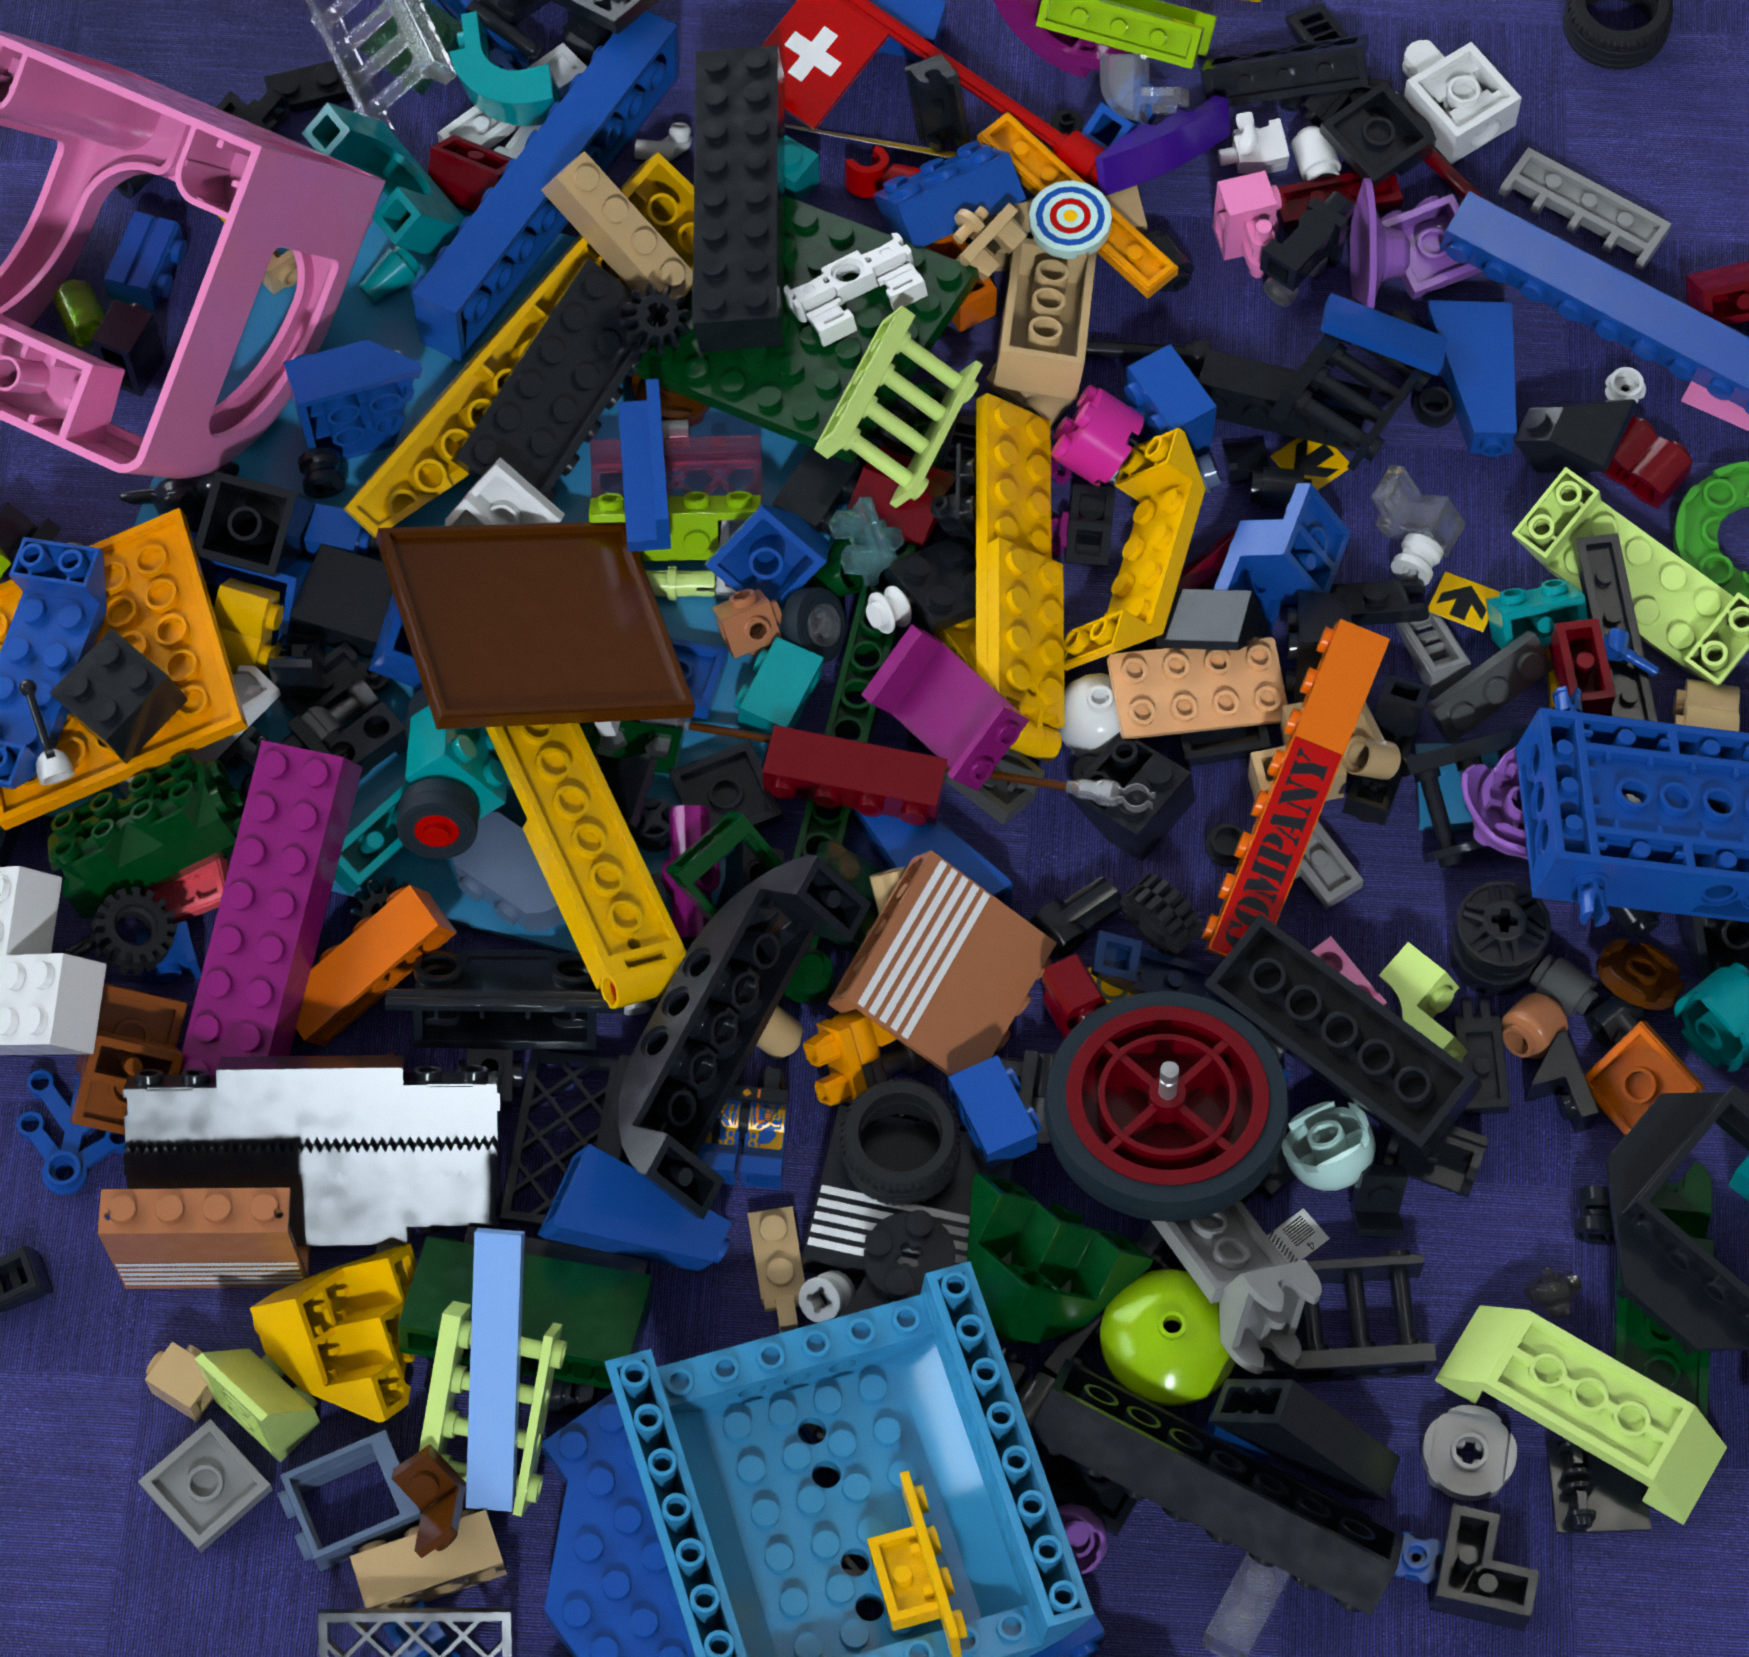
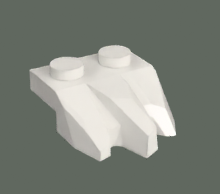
[445,457,565,526]

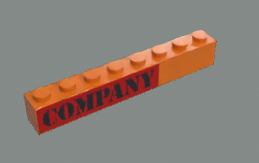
[1201,619,1390,959]

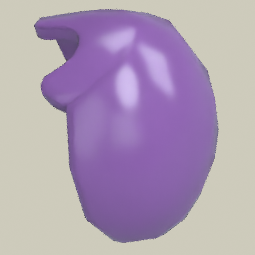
[1057,1503,1108,1575]

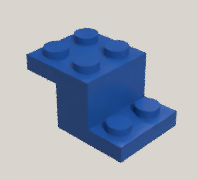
[1213,483,1351,638]

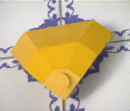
[250,1243,417,1422]

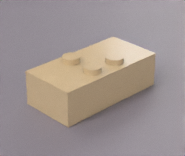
[993,238,1097,400]

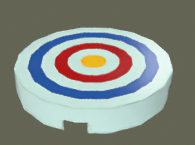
[1028,180,1112,259]

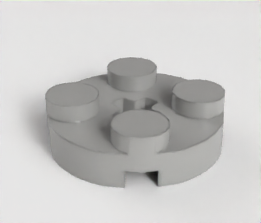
[1421,1405,1517,1501]

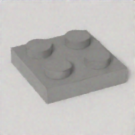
[138,1419,273,1553]

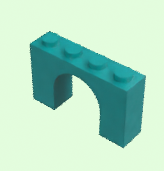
[302,102,465,258]

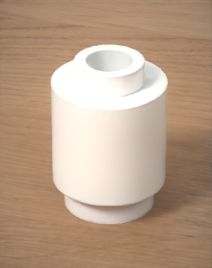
[1291,126,1341,182]

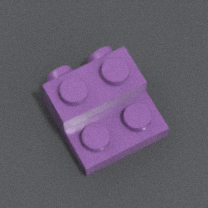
[1381,193,1483,300]

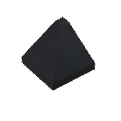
[1222,440,1269,484]

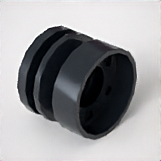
[1448,880,1551,996]

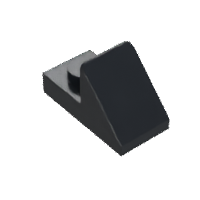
[1525,1031,1599,1133]

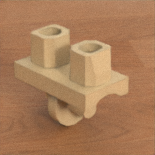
[953,202,1027,281]

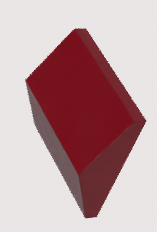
[845,446,956,548]

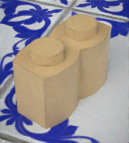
[1672,679,1740,732]

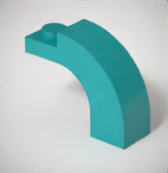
[449,11,560,126]

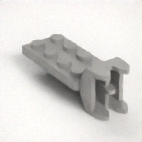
[1151,1201,1322,1374]

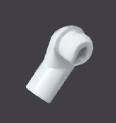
[634,122,693,162]

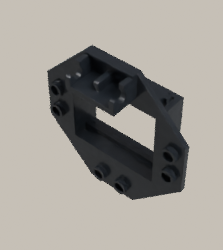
[1604,1084,1749,1355]

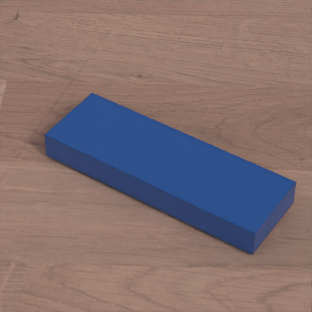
[1321,293,1447,376]

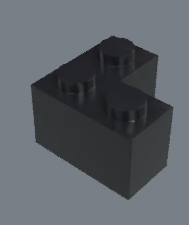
[1284,591,1351,704]
[1430,1504,1540,1631]

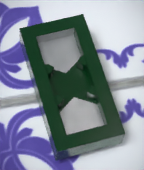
[590,721,684,775]

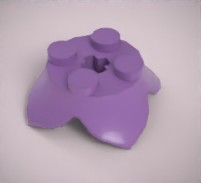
[1461,747,1528,860]

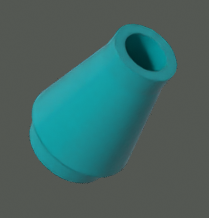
[358,246,421,304]

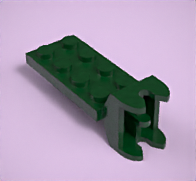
[1613,1161,1714,1420]

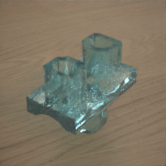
[829,497,905,586]

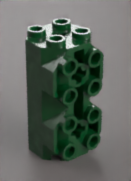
[48,753,247,919]

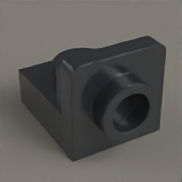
[1350,1165,1408,1238]

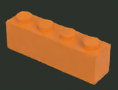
[296,884,457,1047]

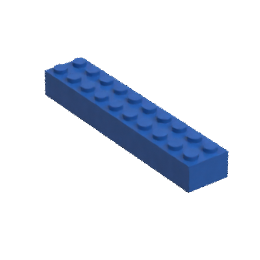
[412,11,679,363]

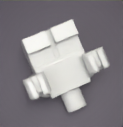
[1218,112,1290,174]

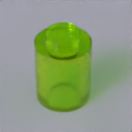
[53,280,105,346]

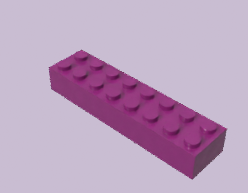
[179,740,363,1075]

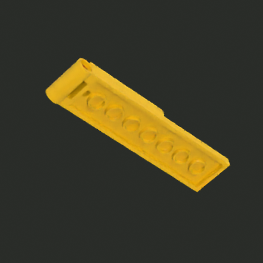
[976,393,1065,763]
[485,723,687,1009]

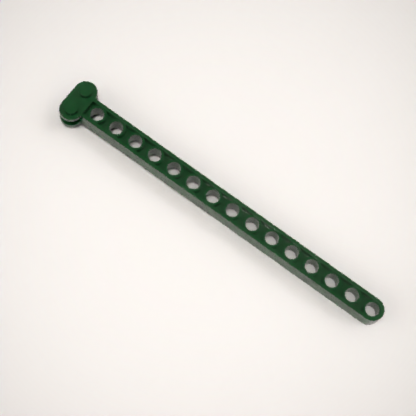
[781,381,948,1004]

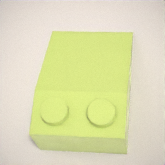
[195,1348,320,1463]

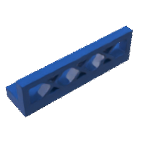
[618,379,671,552]

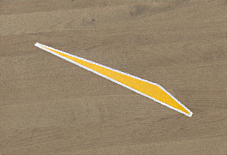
[784,124,958,158]

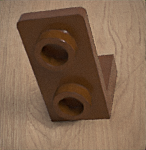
[392,1444,466,1558]

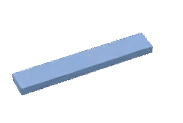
[465,1228,525,1512]

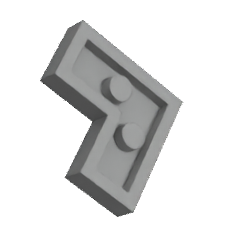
[1239,821,1364,910]

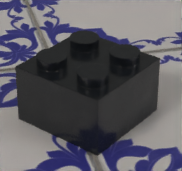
[50,628,188,764]

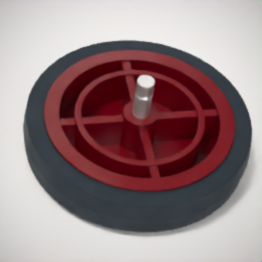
[1044,991,1289,1222]

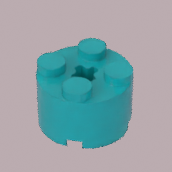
[1674,963,1749,1072]

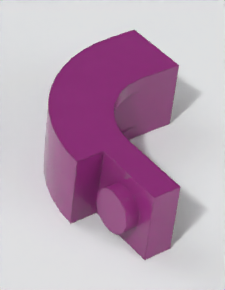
[993,0,1127,78]

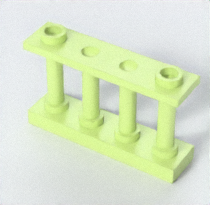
[814,306,983,508]
[419,1301,567,1517]

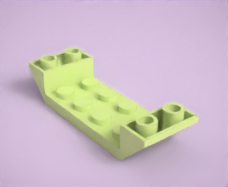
[1512,467,1749,687]
[1435,1305,1727,1525]

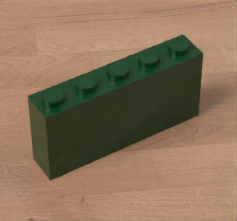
[398,1236,653,1390]

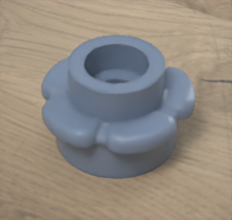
[1193,453,1221,493]

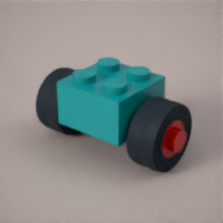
[396,688,508,859]

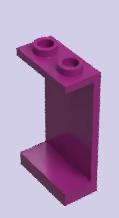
[861,624,1029,791]

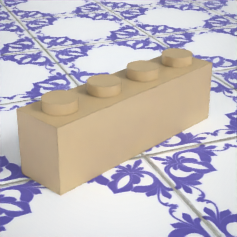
[541,151,693,300]

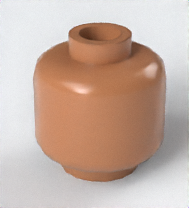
[1501,993,1569,1060]

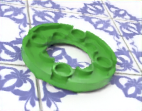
[1673,461,1749,599]

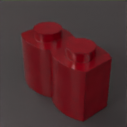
[1601,416,1693,509]
[1042,954,1107,1040]

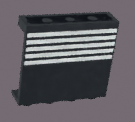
[802,1105,1017,1284]

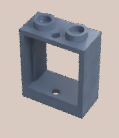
[277,1430,421,1572]

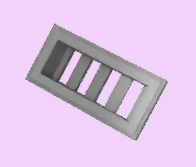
[1395,612,1471,697]

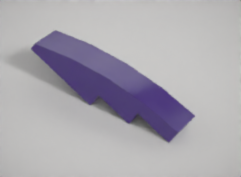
[1096,95,1230,196]

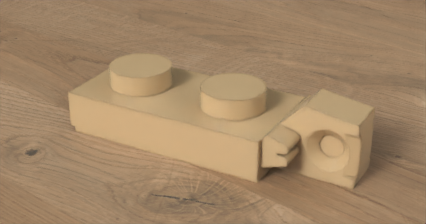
[747,1206,805,1333]

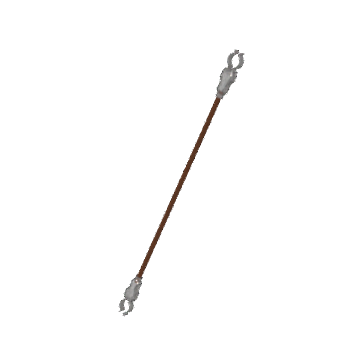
[631,718,1156,813]

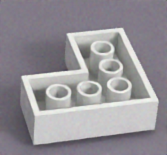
[0,866,107,1055]

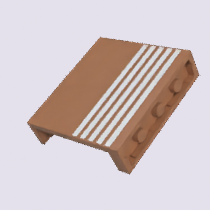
[827,850,1057,1076]
[98,1188,311,1289]

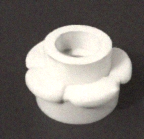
[1605,367,1646,404]

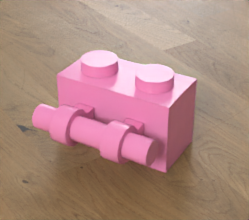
[1212,171,1282,278]

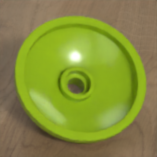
[1100,1269,1236,1406]

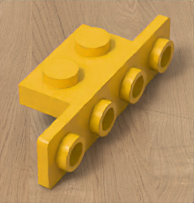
[867,1470,968,1657]

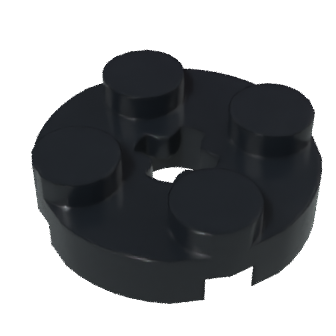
[863,1210,956,1301]

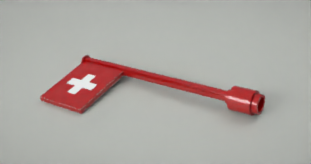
[760,0,1106,189]

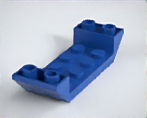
[0,537,107,789]

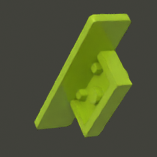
[588,491,761,561]

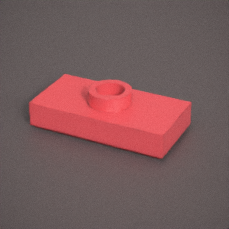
[152,858,229,924]

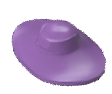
[1350,178,1410,309]

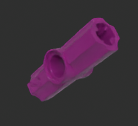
[661,805,721,943]

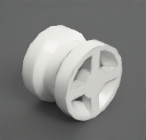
[1391,533,1444,586]
[799,1270,855,1323]

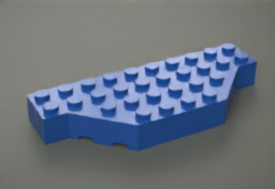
[541,1392,695,1657]

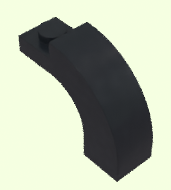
[1342,674,1431,826]

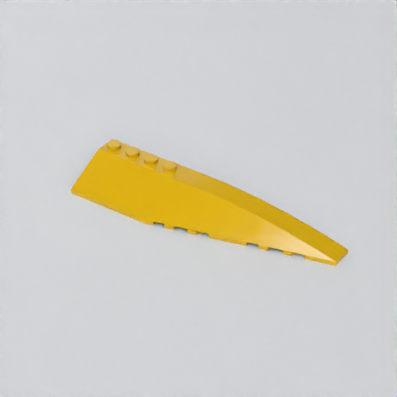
[343,152,694,538]

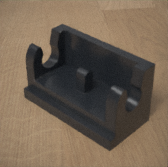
[904,54,971,152]
[1383,1125,1489,1198]

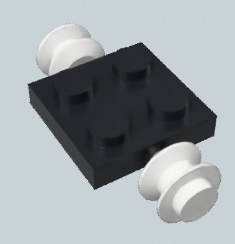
[866,536,976,634]

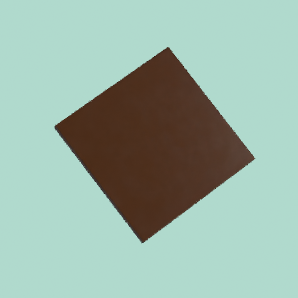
[376,522,696,729]

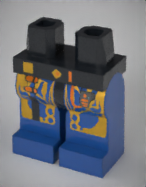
[697,1067,789,1190]

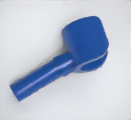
[1603,628,1659,677]

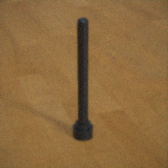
[1085,338,1211,372]

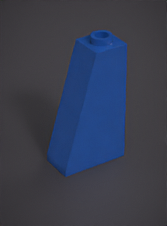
[1424,300,1517,457]
[854,809,1012,905]
[538,1144,732,1272]

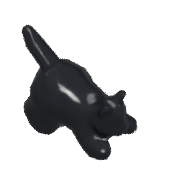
[119,461,240,533]

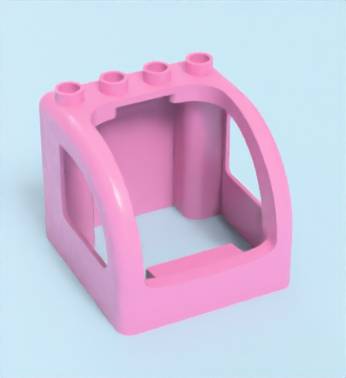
[0,31,386,479]

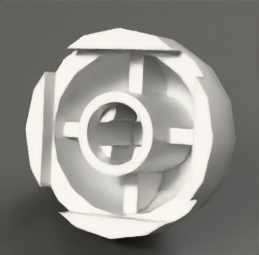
[1056,673,1138,758]

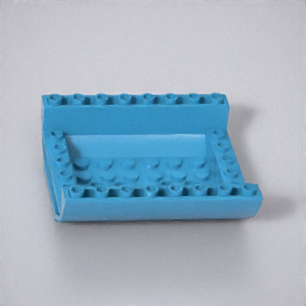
[605,1261,1094,1657]

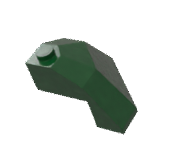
[967,1173,1154,1345]

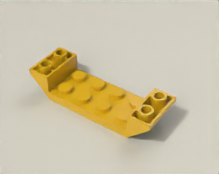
[1063,427,1206,671]

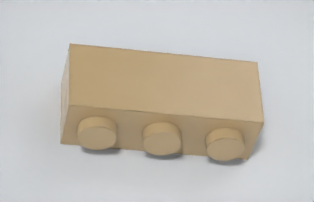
[350,1509,507,1609]

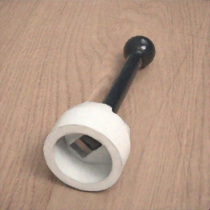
[19,679,75,785]

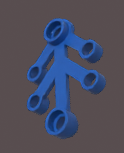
[17,1069,126,1196]

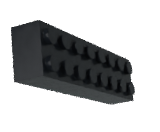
[692,45,785,353]
[1030,1358,1404,1616]

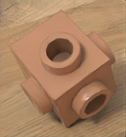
[711,589,782,659]

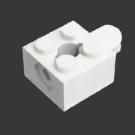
[1402,40,1522,165]

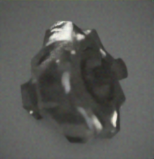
[1524,1266,1581,1318]

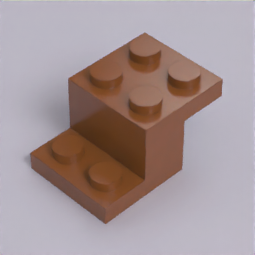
[70,982,187,1135]

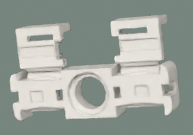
[783,233,928,347]

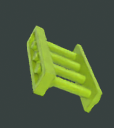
[1036,0,1218,69]

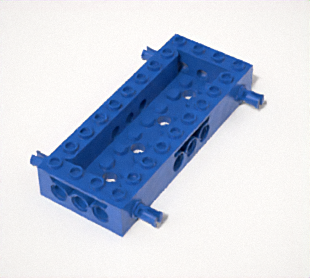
[1515,686,1749,927]

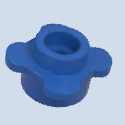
[1394,1532,1442,1584]

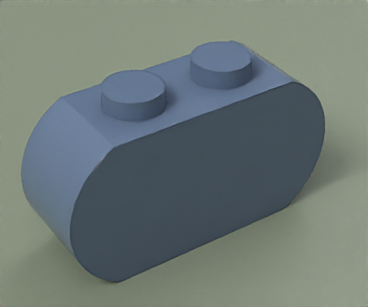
[452,812,564,931]

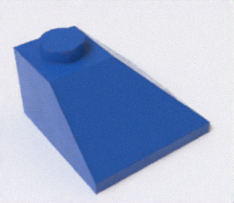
[705,504,829,609]

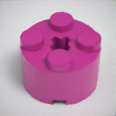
[1051,385,1144,487]

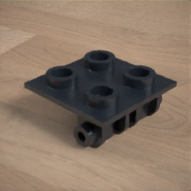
[930,443,976,550]
[1547,1439,1651,1534]

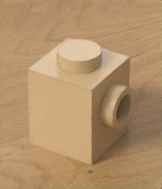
[145,1342,214,1422]

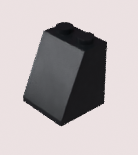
[194,471,315,577]

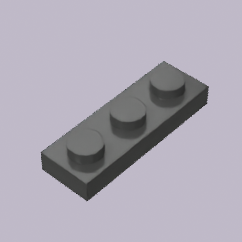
[1426,630,1553,744]

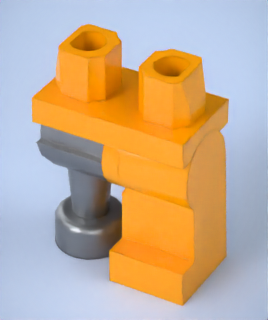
[802,1009,928,1106]

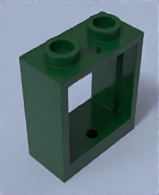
[665,810,784,922]

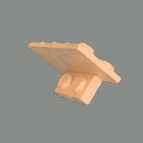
[1107,637,1288,740]

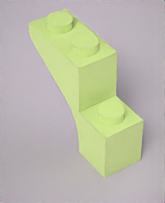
[1379,942,1468,1063]

